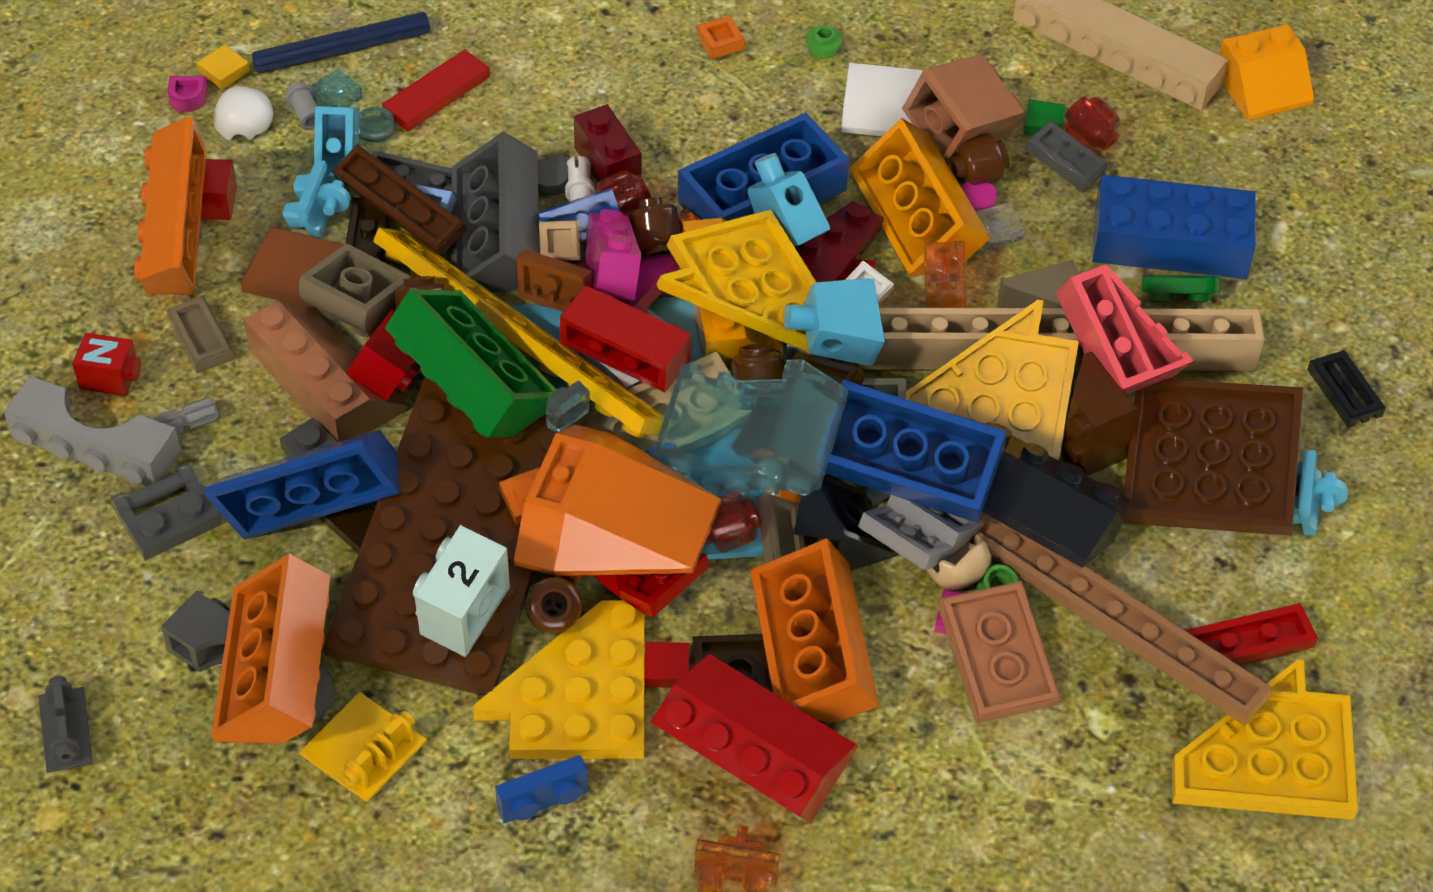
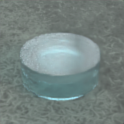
[359,107,395,143]

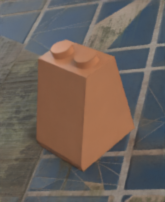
[902,54,1025,165]

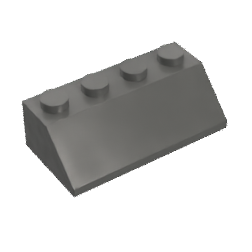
[451,131,539,292]

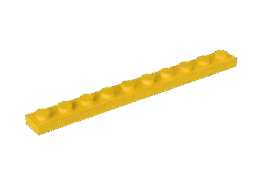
[373,228,671,438]

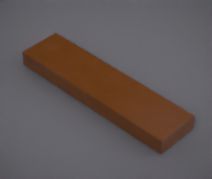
[332,144,467,257]

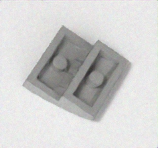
[858,495,981,570]

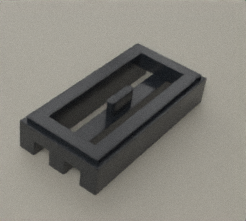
[1307,350,1386,428]

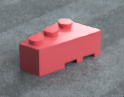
[1056,264,1194,395]

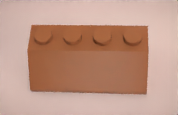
[244,300,407,442]

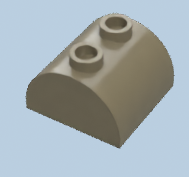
[299,243,411,337]

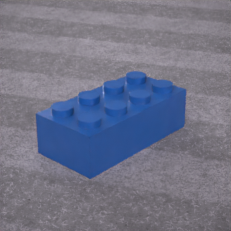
[678,112,849,221]
[1092,174,1256,279]
[815,380,1006,523]

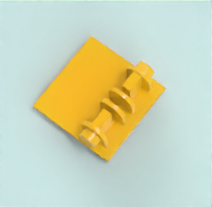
[299,692,427,803]

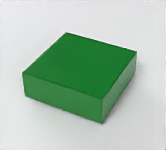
[1023,99,1065,136]

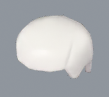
[213,86,274,140]

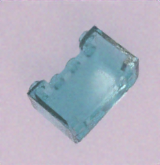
[653,359,849,495]

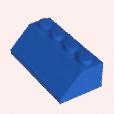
[204,429,399,540]

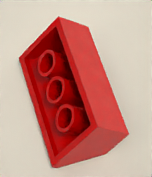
[650,654,858,823]

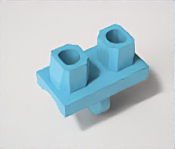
[282,161,351,238]
[1293,450,1348,535]

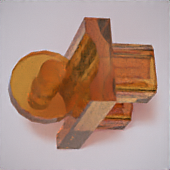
[924,241,966,308]
[694,825,780,892]

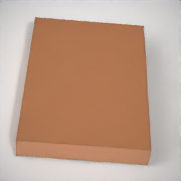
[937,581,1062,723]

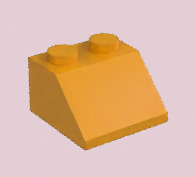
[1219,24,1314,121]

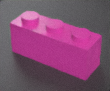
[583,209,641,301]

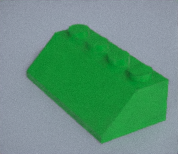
[385,289,564,438]

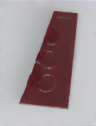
[794,201,884,282]

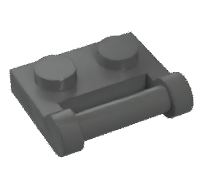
[110,463,222,560]

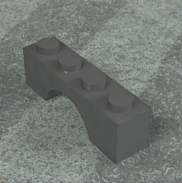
[161,591,336,738]

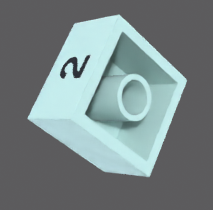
[413,525,510,657]

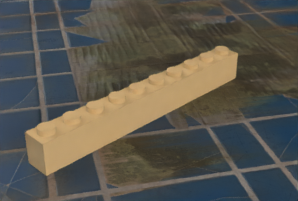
[856,308,1265,371]

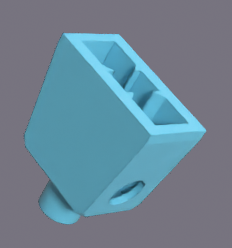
[748,153,830,246]
[784,278,885,366]

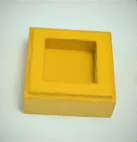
[196,44,250,90]

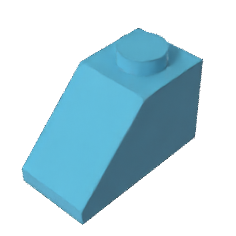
[314,106,360,180]

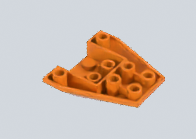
[514,424,721,576]

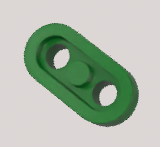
[1141,275,1220,301]

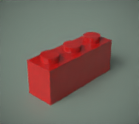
[560,285,691,393]

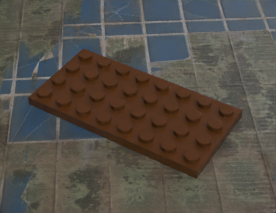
[323,377,591,696]

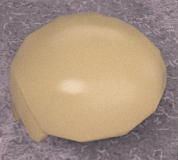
[926,535,991,590]

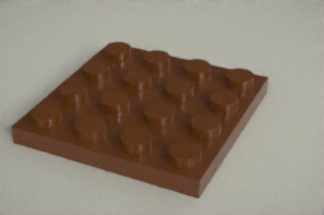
[1122,379,1303,536]

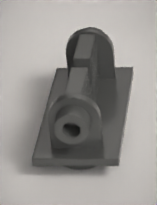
[38,676,93,773]

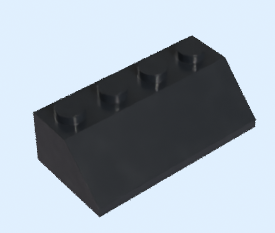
[983,422,1132,568]

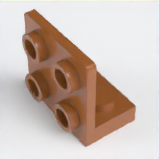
[516,249,593,312]

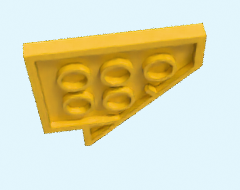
[656,210,817,353]
[906,300,1079,461]
[472,600,644,759]
[1172,659,1358,820]

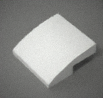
[841,63,922,137]

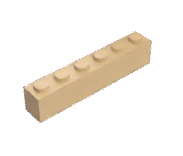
[1013,0,1228,111]

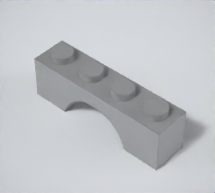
[4,376,181,486]

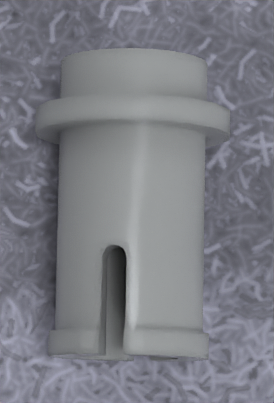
[285,82,317,130]

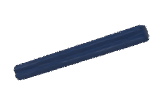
[252,12,430,73]

